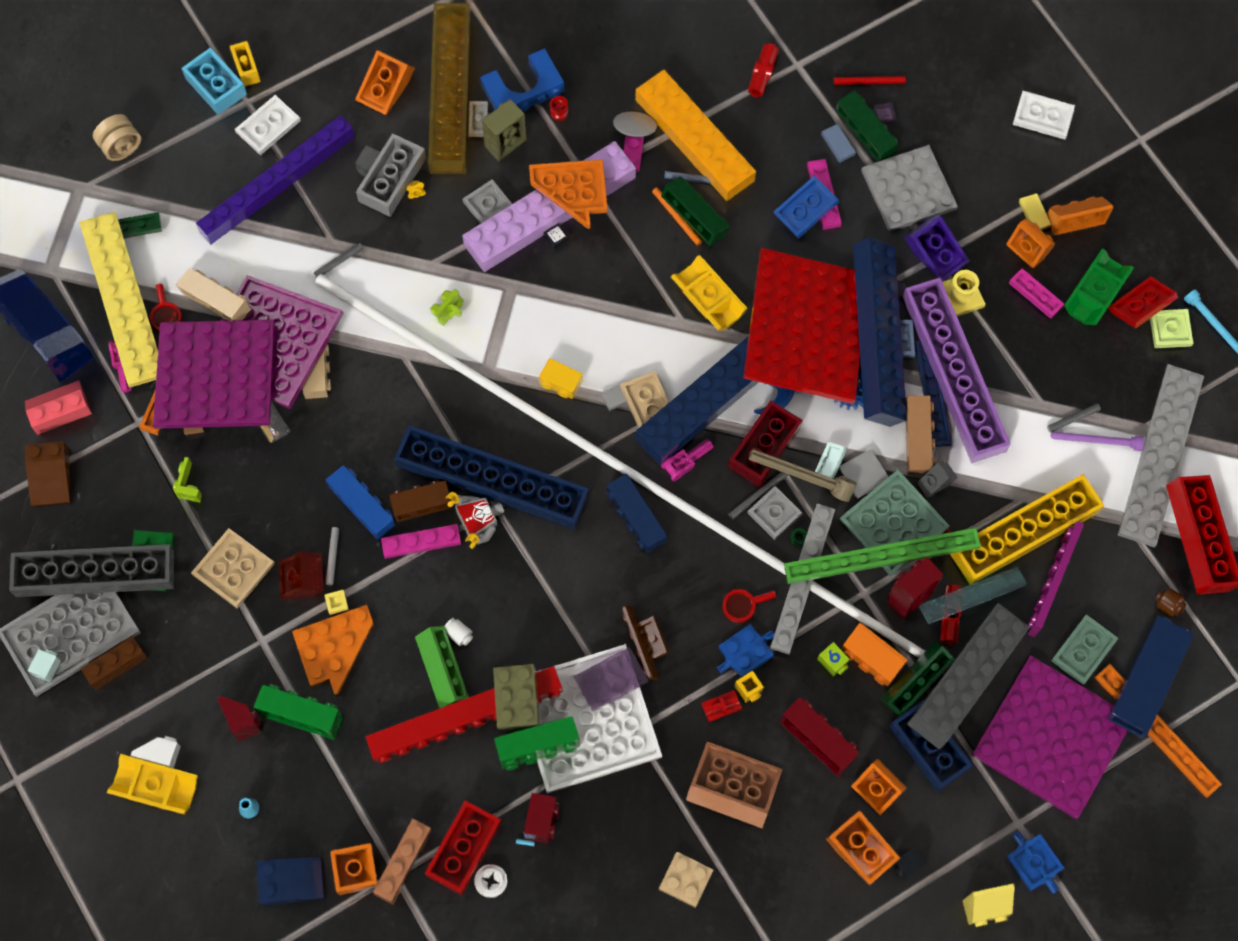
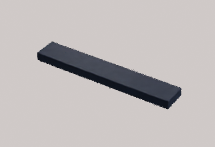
[914,341,952,447]

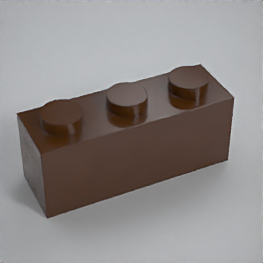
[389,480,452,522]
[81,636,147,690]

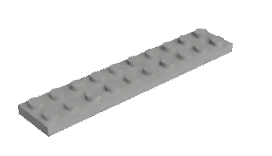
[1117,364,1204,548]

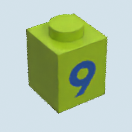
[817,642,850,677]

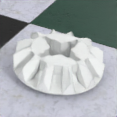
[474,864,507,898]

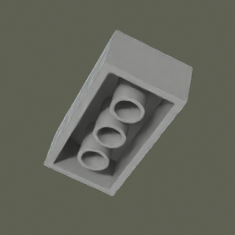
[356,133,426,217]

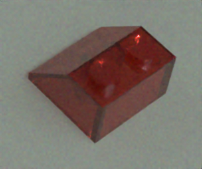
[279,551,324,599]

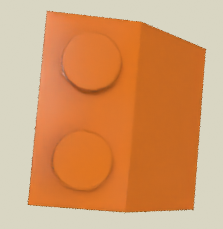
[330,843,378,895]

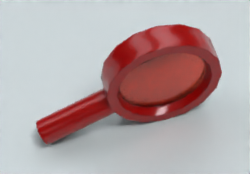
[150,283,183,332]
[722,589,776,623]

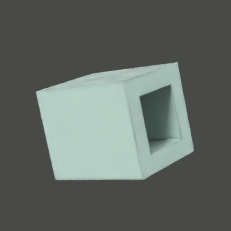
[28,649,61,683]

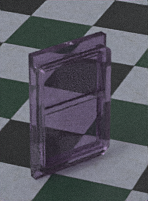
[573,647,648,712]

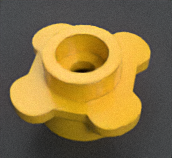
[406,181,426,199]

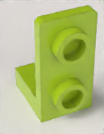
[173,457,202,503]

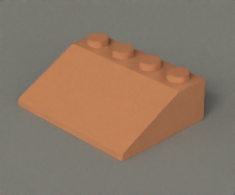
[686,742,783,828]

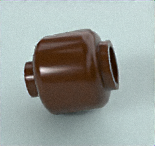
[1155,589,1187,618]

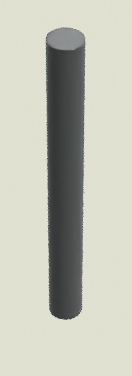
[728,472,789,520]

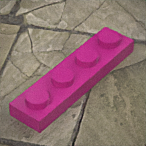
[807,159,842,230]
[381,524,461,559]

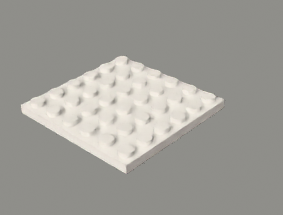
[537,644,662,794]

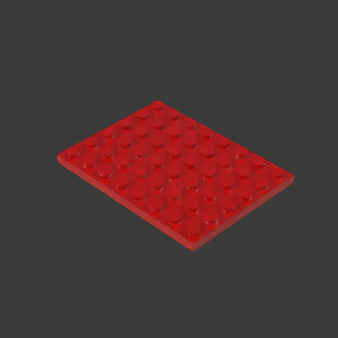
[743,248,860,404]

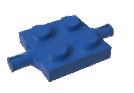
[717,624,775,678]
[1006,831,1064,894]

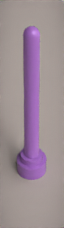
[1051,432,1144,451]

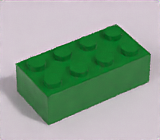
[254,684,343,740]
[494,716,580,770]

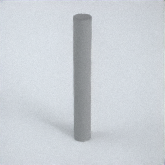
[325,527,339,585]

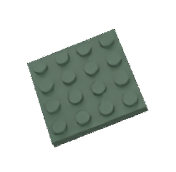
[840,470,950,577]

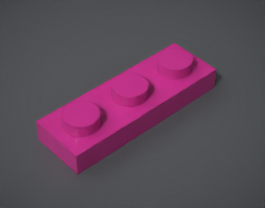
[1009,269,1064,319]

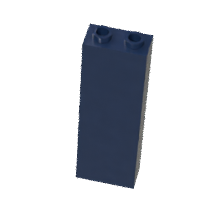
[1107,616,1194,739]

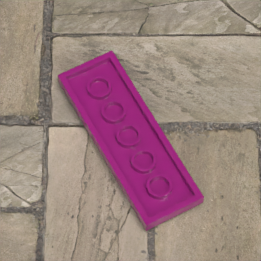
[1027,521,1084,637]

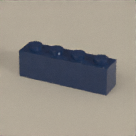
[606,473,667,553]

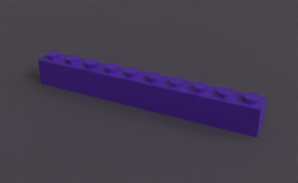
[196,115,355,245]

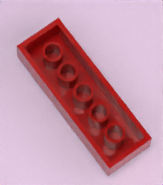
[1166,475,1238,595]

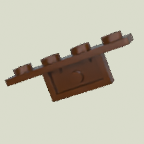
[622,605,670,680]

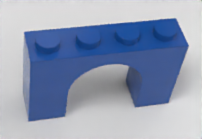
[480,48,564,111]

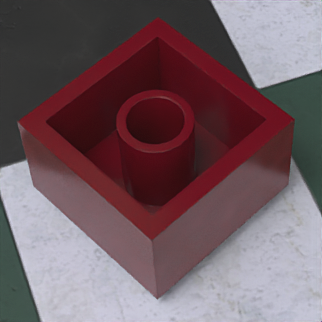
[524,793,560,844]

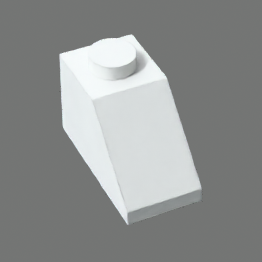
[131,736,181,768]

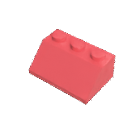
[25,380,92,435]

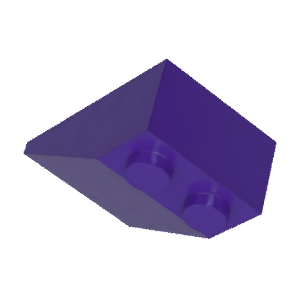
[904,216,969,282]

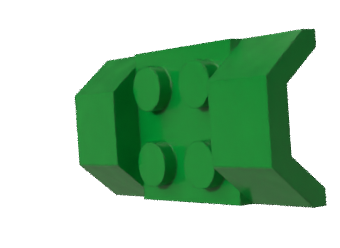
[1064,248,1134,325]

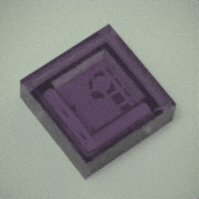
[874,103,896,123]

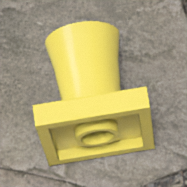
[942,270,985,316]

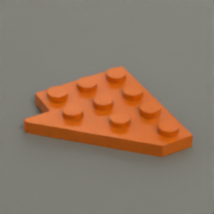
[529,159,608,229]
[292,605,374,696]

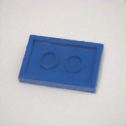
[774,175,839,239]

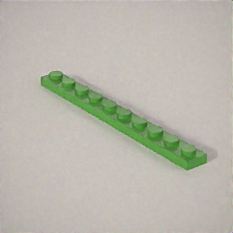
[784,528,981,584]

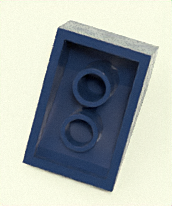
[257,857,324,906]

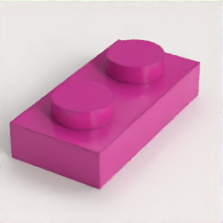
[624,135,644,172]

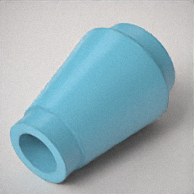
[239,798,259,818]

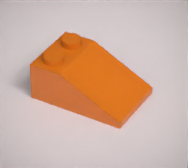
[355,50,415,115]
[826,811,900,885]

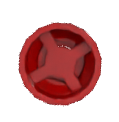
[550,96,568,121]

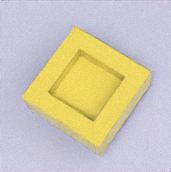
[325,590,349,615]

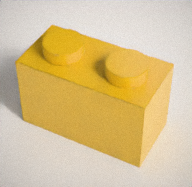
[230,41,261,87]
[539,358,583,399]

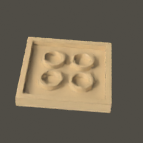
[191,528,275,609]

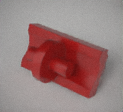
[701,690,742,722]

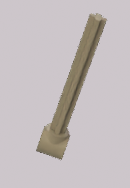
[749,449,857,502]

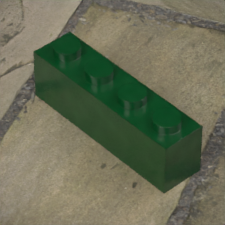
[836,91,898,162]
[661,176,730,246]
[880,642,956,717]

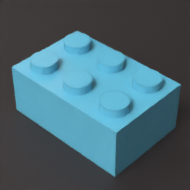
[182,47,247,115]

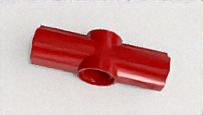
[748,43,779,97]
[940,584,963,646]

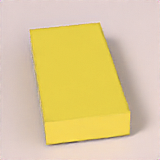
[1019,193,1051,230]

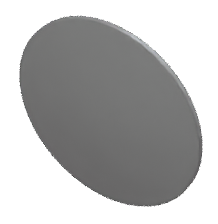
[613,112,657,137]

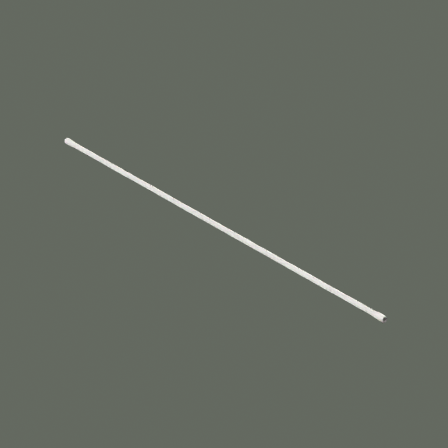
[315,274,925,658]

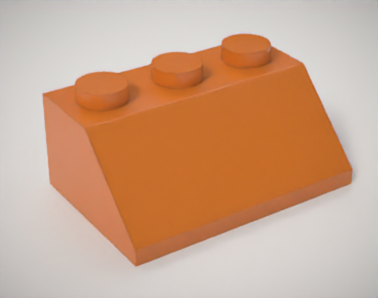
[1047,197,1113,236]
[841,623,908,687]

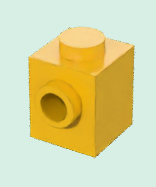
[734,671,764,703]

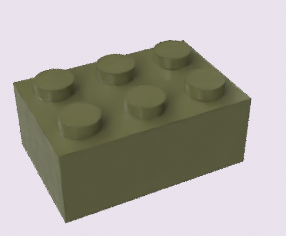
[482,99,526,161]
[493,664,540,732]

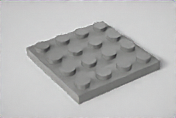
[861,145,958,232]

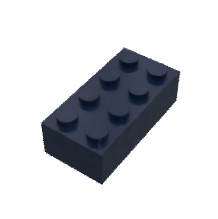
[889,700,973,793]

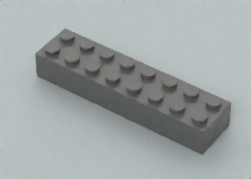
[9,544,174,597]
[907,603,1030,749]

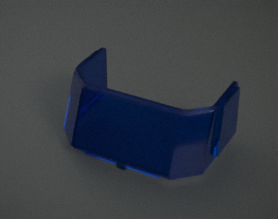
[0,269,93,382]

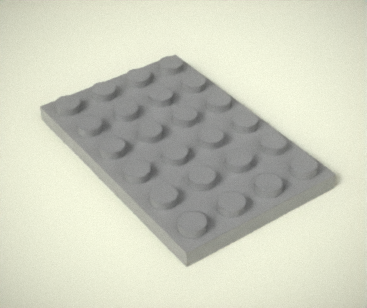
[0,592,141,697]

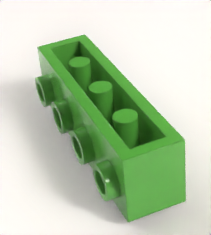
[415,626,469,708]

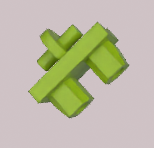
[430,289,464,326]

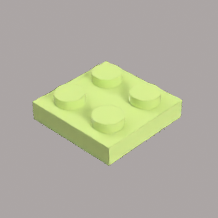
[1150,309,1194,348]

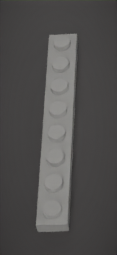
[770,504,835,654]

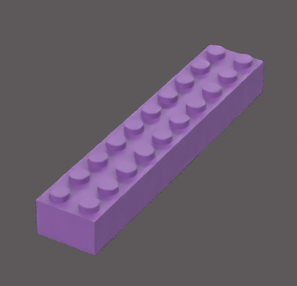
[902,278,1011,464]

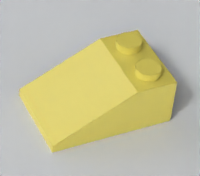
[963,884,1014,927]

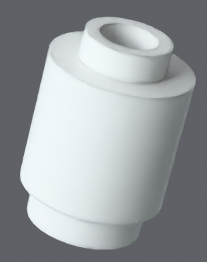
[444,618,473,646]

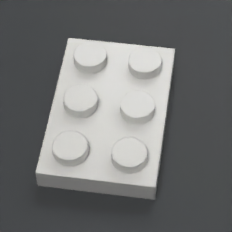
[1013,91,1075,139]
[235,95,301,155]

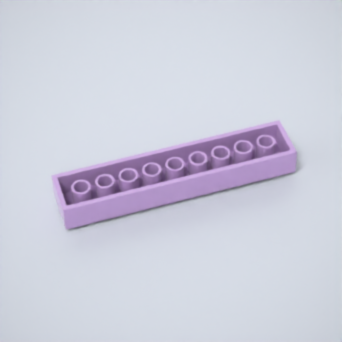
[462,141,636,272]

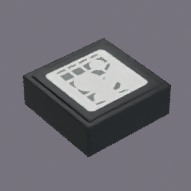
[543,223,569,249]

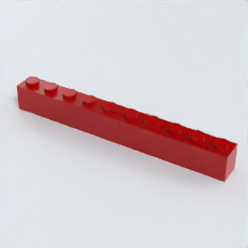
[365,666,564,763]

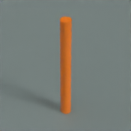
[652,187,702,246]

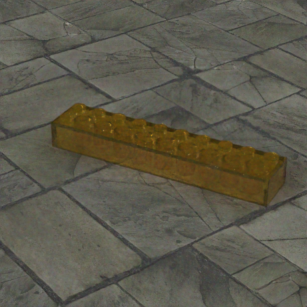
[428,3,471,174]

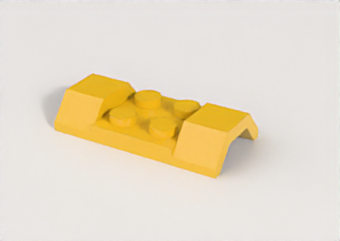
[671,255,747,331]
[107,754,198,815]

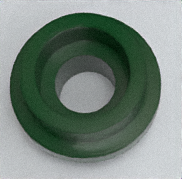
[790,528,807,547]

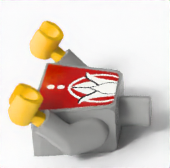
[445,492,504,549]

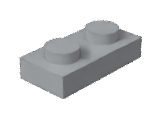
[469,101,488,137]

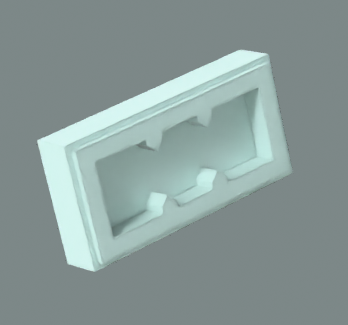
[815,441,847,479]

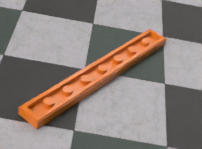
[1095,664,1222,798]

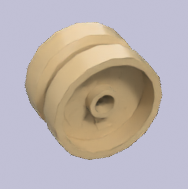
[93,114,141,161]

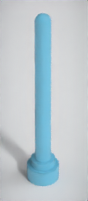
[1184,289,1238,354]

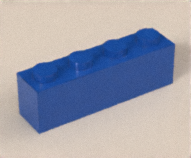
[326,465,395,540]

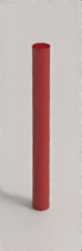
[833,76,906,85]

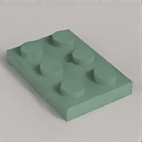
[1051,615,1118,685]

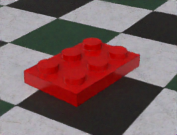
[1109,276,1178,329]

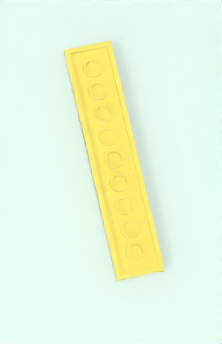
[79,212,158,388]

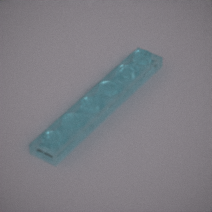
[919,567,1027,624]

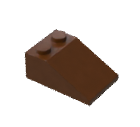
[25,441,71,507]

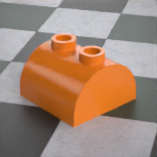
[1006,218,1055,269]
[851,759,907,815]

